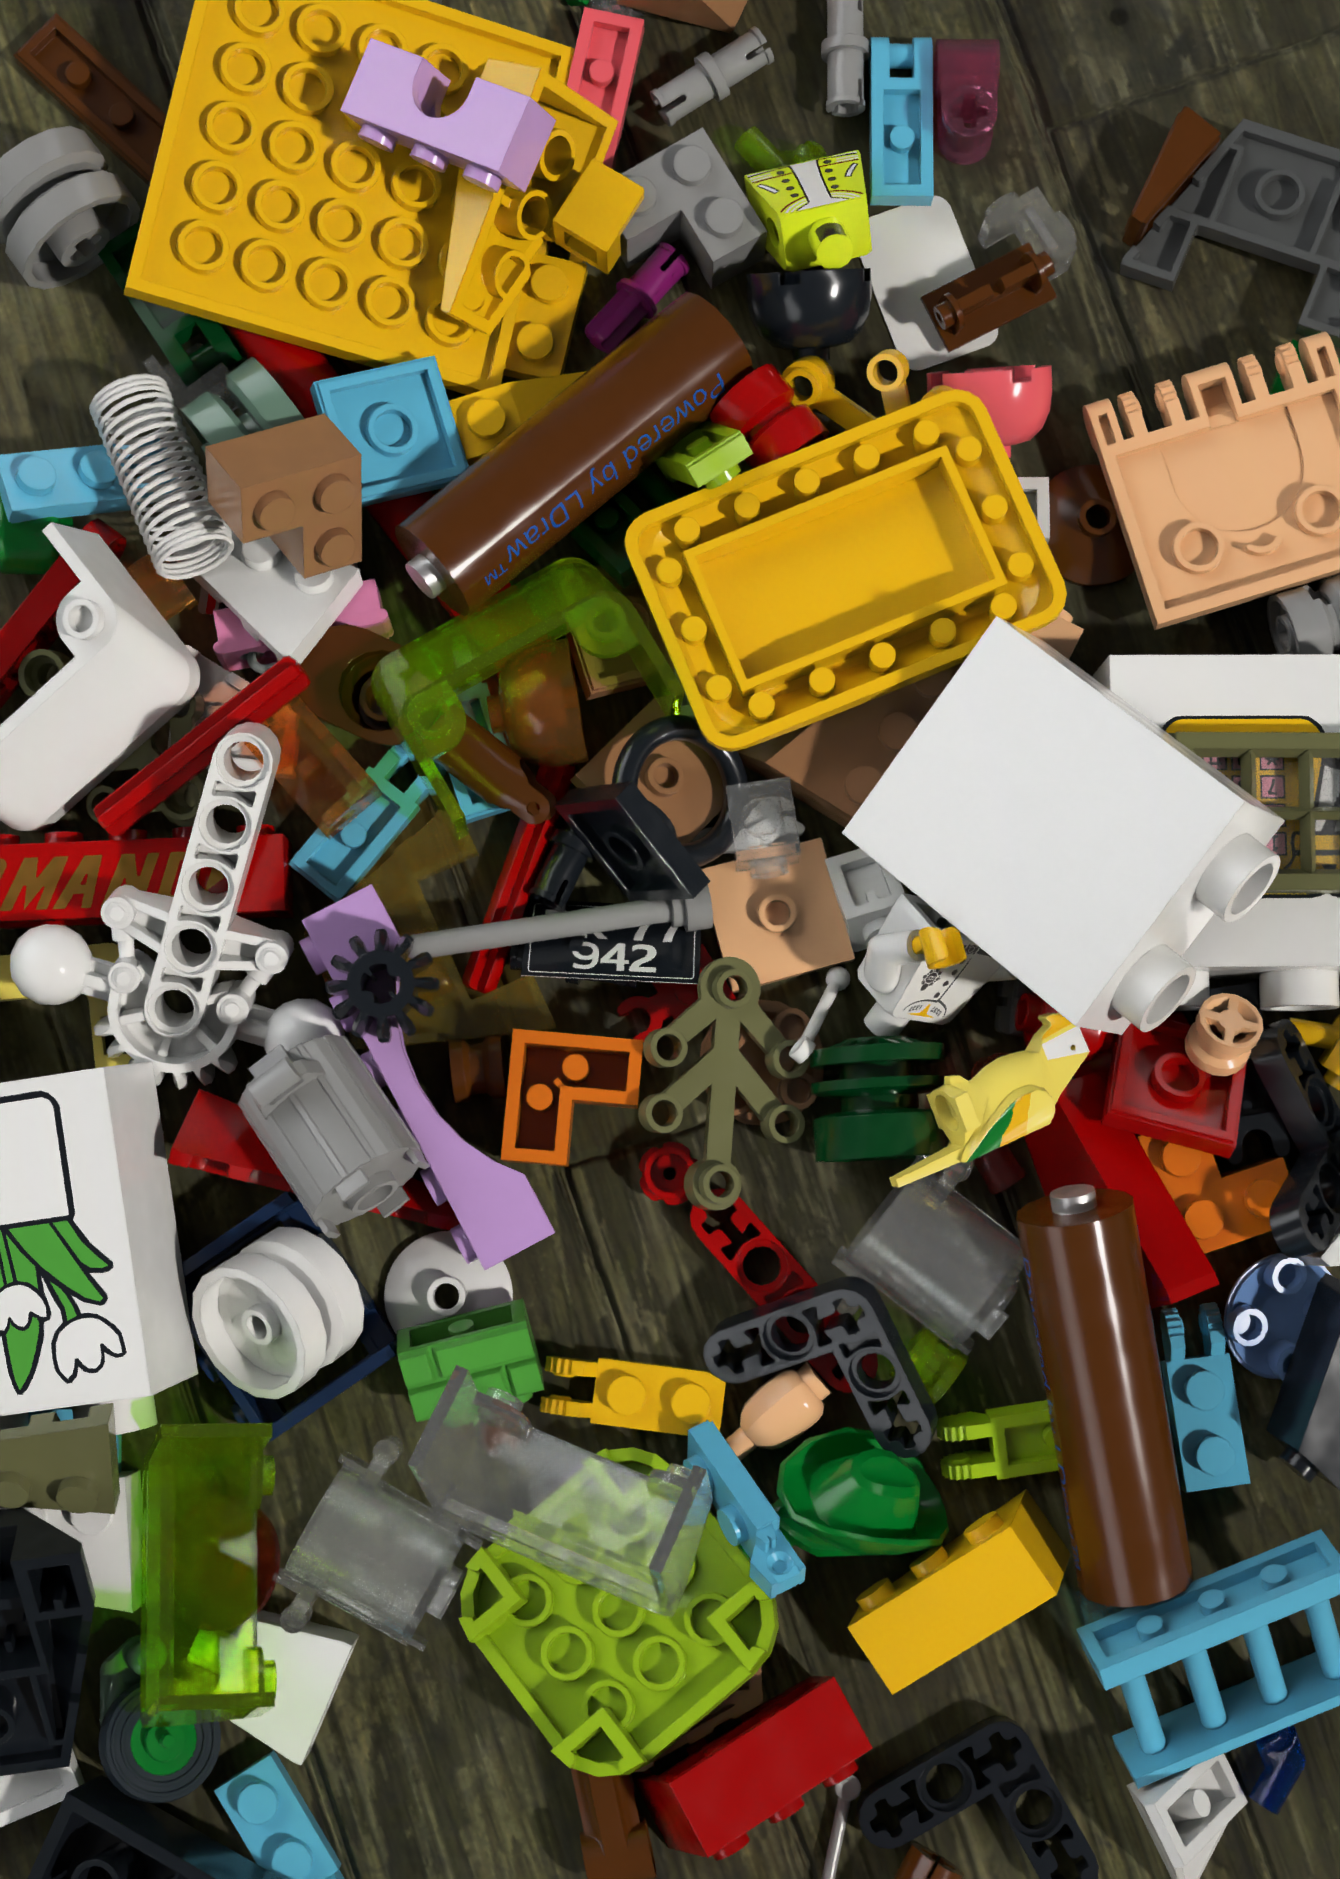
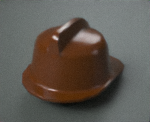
[298,624,444,746]

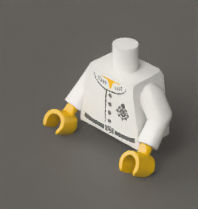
[857,893,1017,1036]

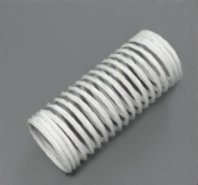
[89,373,234,580]

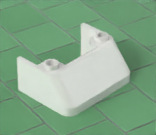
[0,522,200,831]

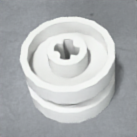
[192,1227,364,1399]

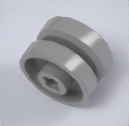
[0,126,140,290]

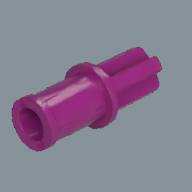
[584,242,690,354]

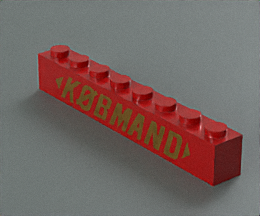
[0,824,294,929]

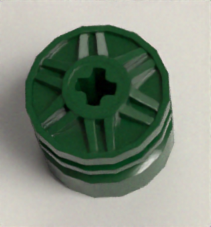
[809,1035,949,1163]

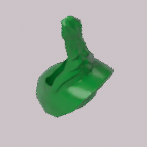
[739,1427,949,1558]

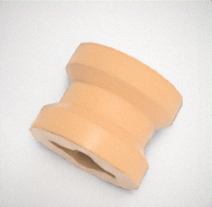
[1184,993,1263,1076]

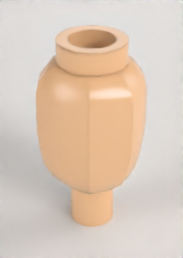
[725,1362,831,1461]

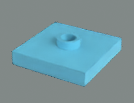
[310,355,469,507]

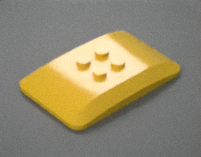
[624,389,1067,752]

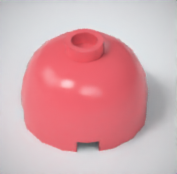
[927,365,1052,458]

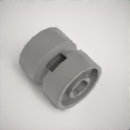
[1267,575,1340,654]

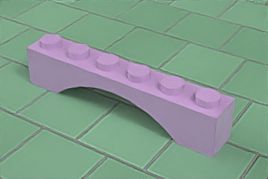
[299,884,555,1270]

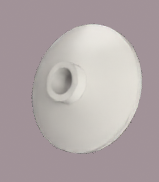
[384,1231,513,1334]

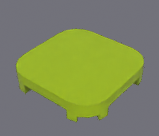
[458,1447,779,1777]

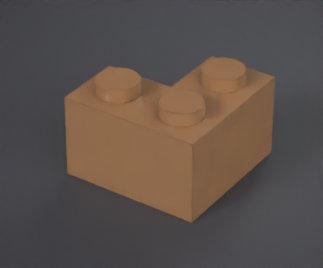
[205,413,362,579]

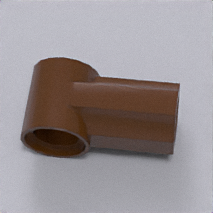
[571,1769,657,1879]

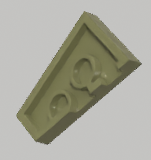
[0,1403,120,1514]

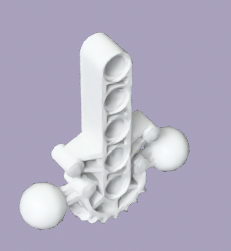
[10,722,345,1090]

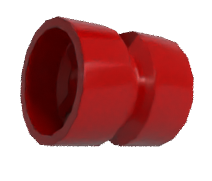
[710,364,829,469]

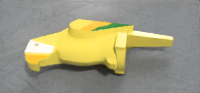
[889,1013,1090,1188]

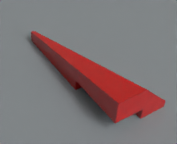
[168,1089,460,1230]

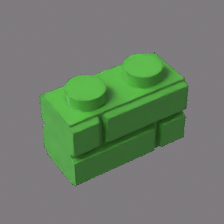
[396,1298,544,1424]

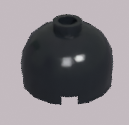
[746,268,872,362]

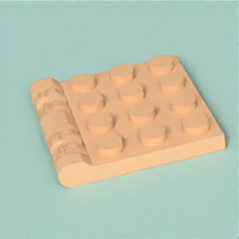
[1082,331,1340,630]

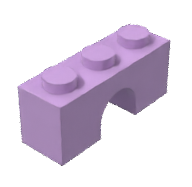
[340,38,556,193]

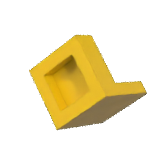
[553,158,644,275]

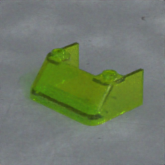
[371,557,685,841]
[140,1423,277,1728]

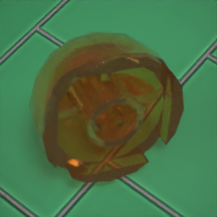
[487,638,589,768]

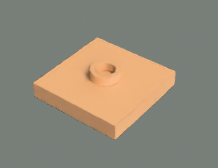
[702,837,855,993]

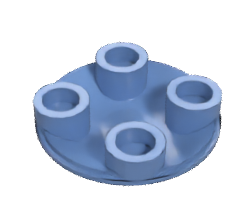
[1224,1253,1332,1380]

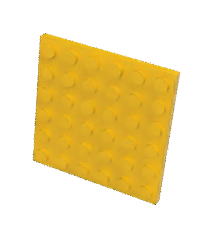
[123,0,575,395]

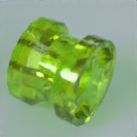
[888,1324,969,1404]

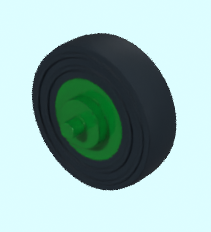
[98,1678,221,1803]

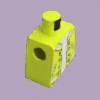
[744,150,872,272]

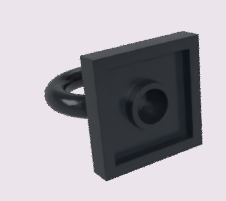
[554,715,749,902]

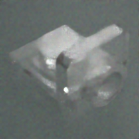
[725,777,801,879]

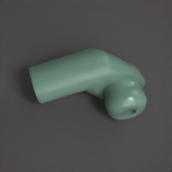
[100,1634,165,1726]

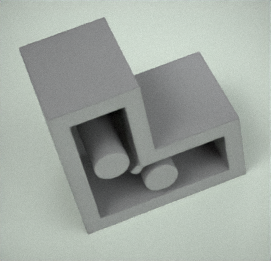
[620,127,767,289]

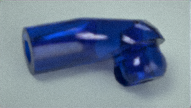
[1249,1725,1306,1815]

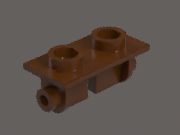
[920,242,1057,353]

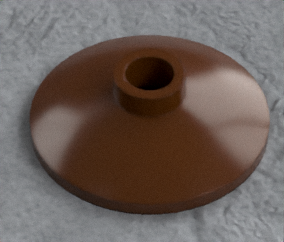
[1048,464,1135,587]

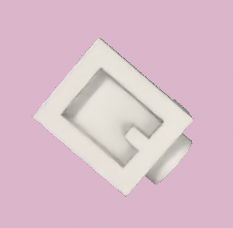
[824,848,905,952]

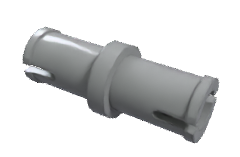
[821,0,870,117]
[650,26,774,127]

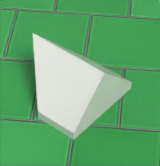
[1126,1754,1248,1879]

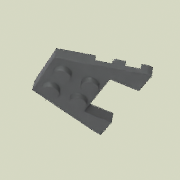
[1120,118,1340,348]

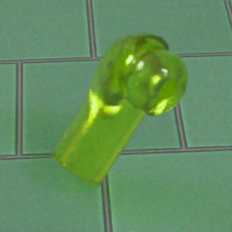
[734,126,827,172]

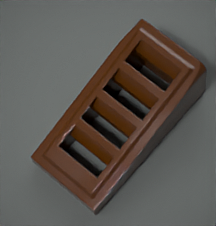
[1122,106,1221,247]

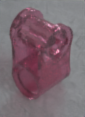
[934,39,1000,165]

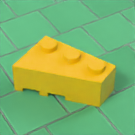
[847,1489,1071,1695]

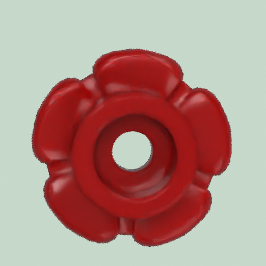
[639,1142,698,1205]

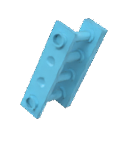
[1076,1529,1340,1789]

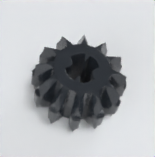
[325,929,440,1043]

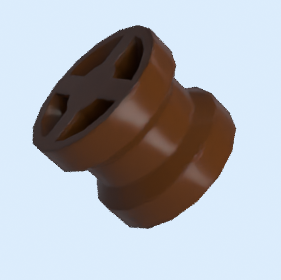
[449,1034,507,1103]

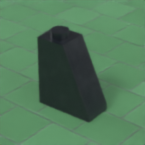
[1266,1273,1340,1490]

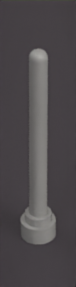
[408,884,713,959]

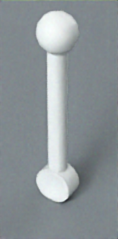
[789,966,850,1064]

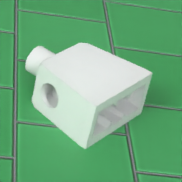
[189,1610,359,1765]

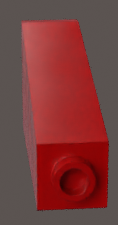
[1024,1071,1219,1308]

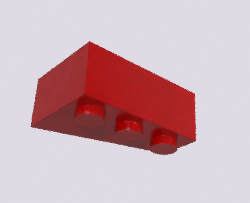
[633,1676,873,1861]

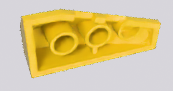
[441,58,618,335]

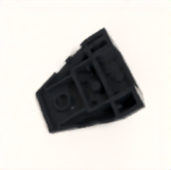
[0,1507,96,1776]

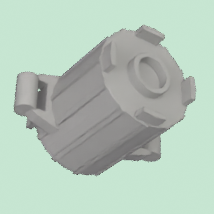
[238,1034,430,1238]

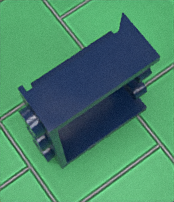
[182,1191,397,1445]

